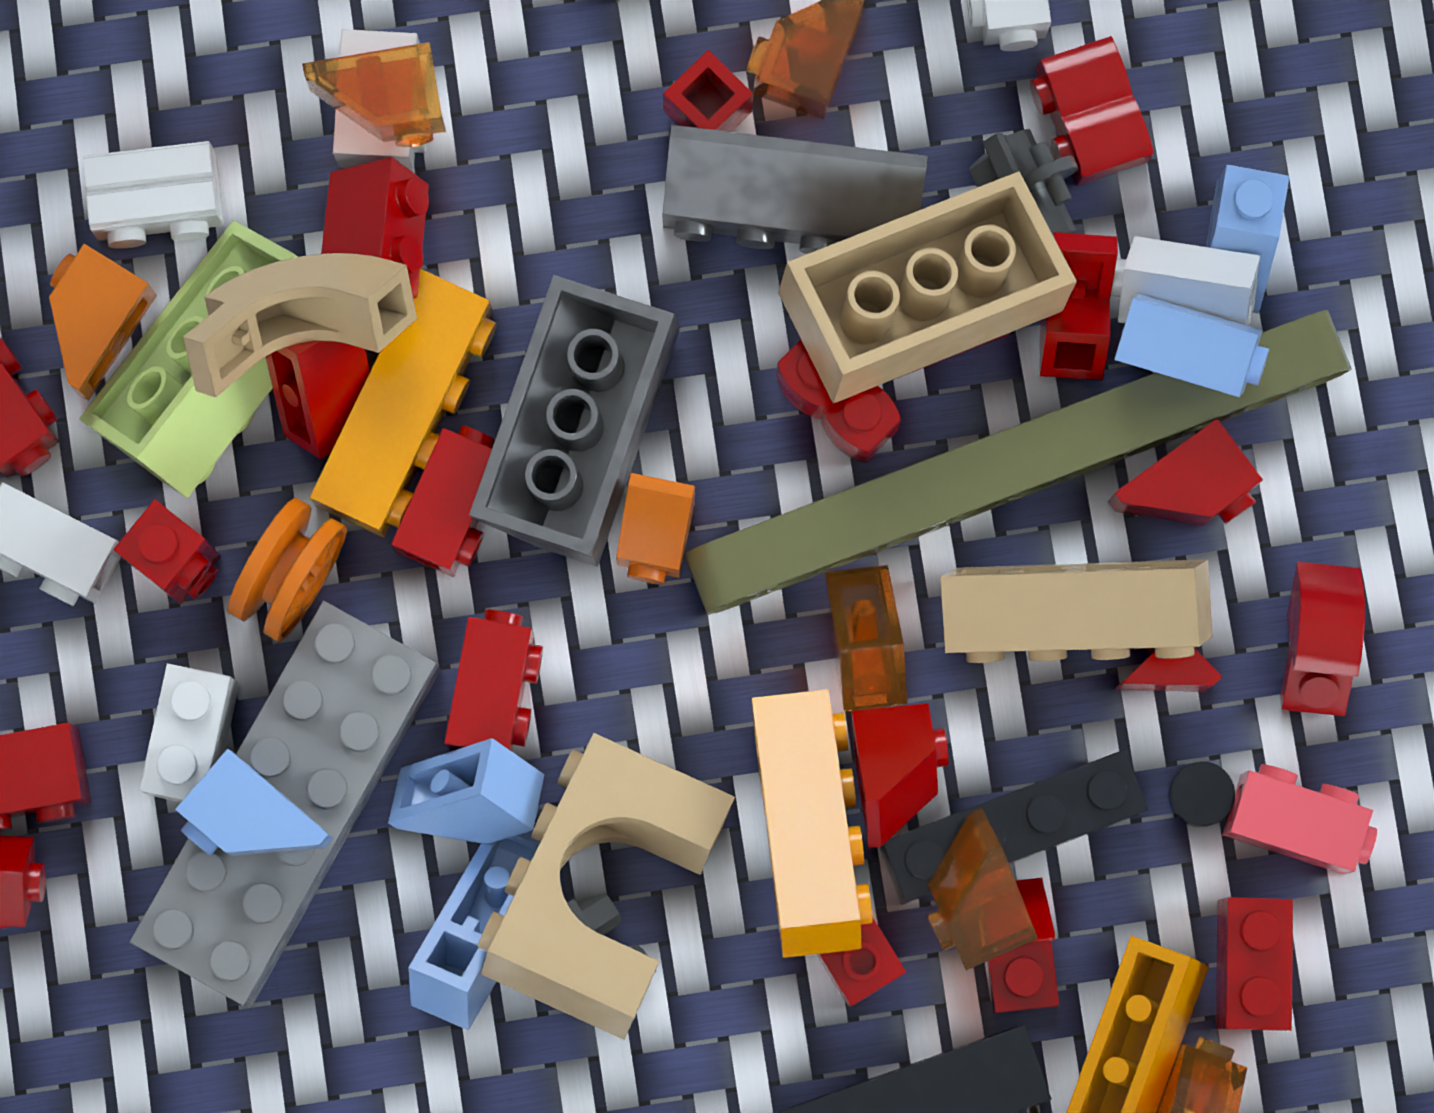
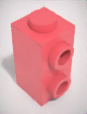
[1222,764,1377,875]

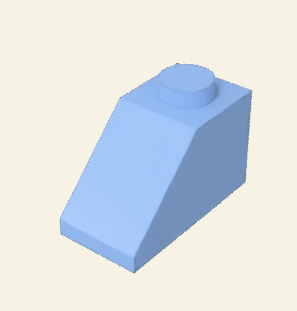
[1205,165,1290,314]
[388,738,545,844]
[175,749,334,856]

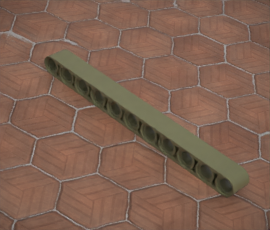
[684,310,1352,615]

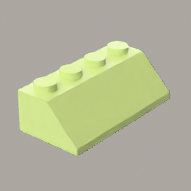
[79,220,297,498]

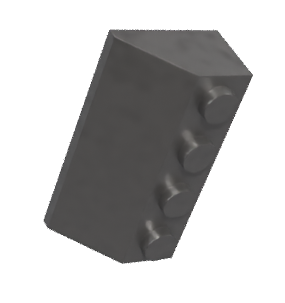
[662,125,928,254]
[469,275,680,567]

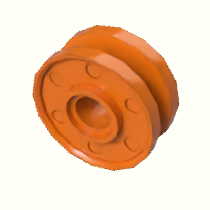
[227,497,348,643]

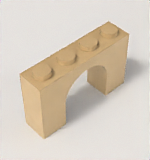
[477,733,735,1040]

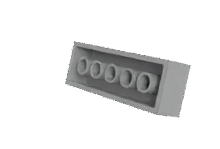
[130,600,441,1007]

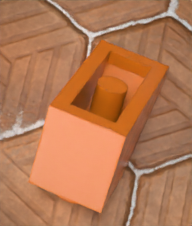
[49,244,157,401]
[616,473,695,585]

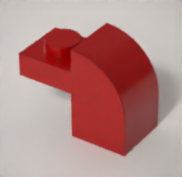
[1040,232,1118,381]
[1280,561,1365,716]

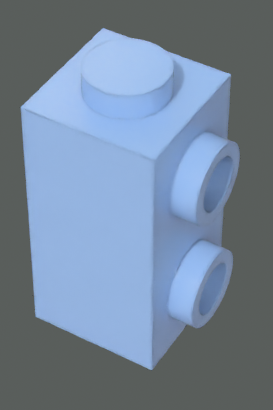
[1114,294,1269,397]

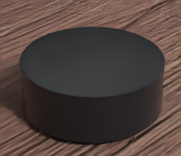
[1168,762,1235,827]

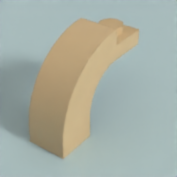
[183,253,417,397]

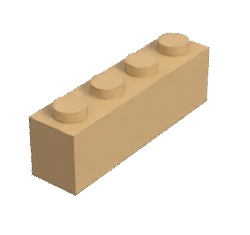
[940,559,1213,663]

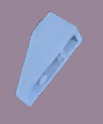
[408,831,540,1031]

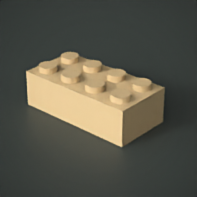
[778,171,1077,403]

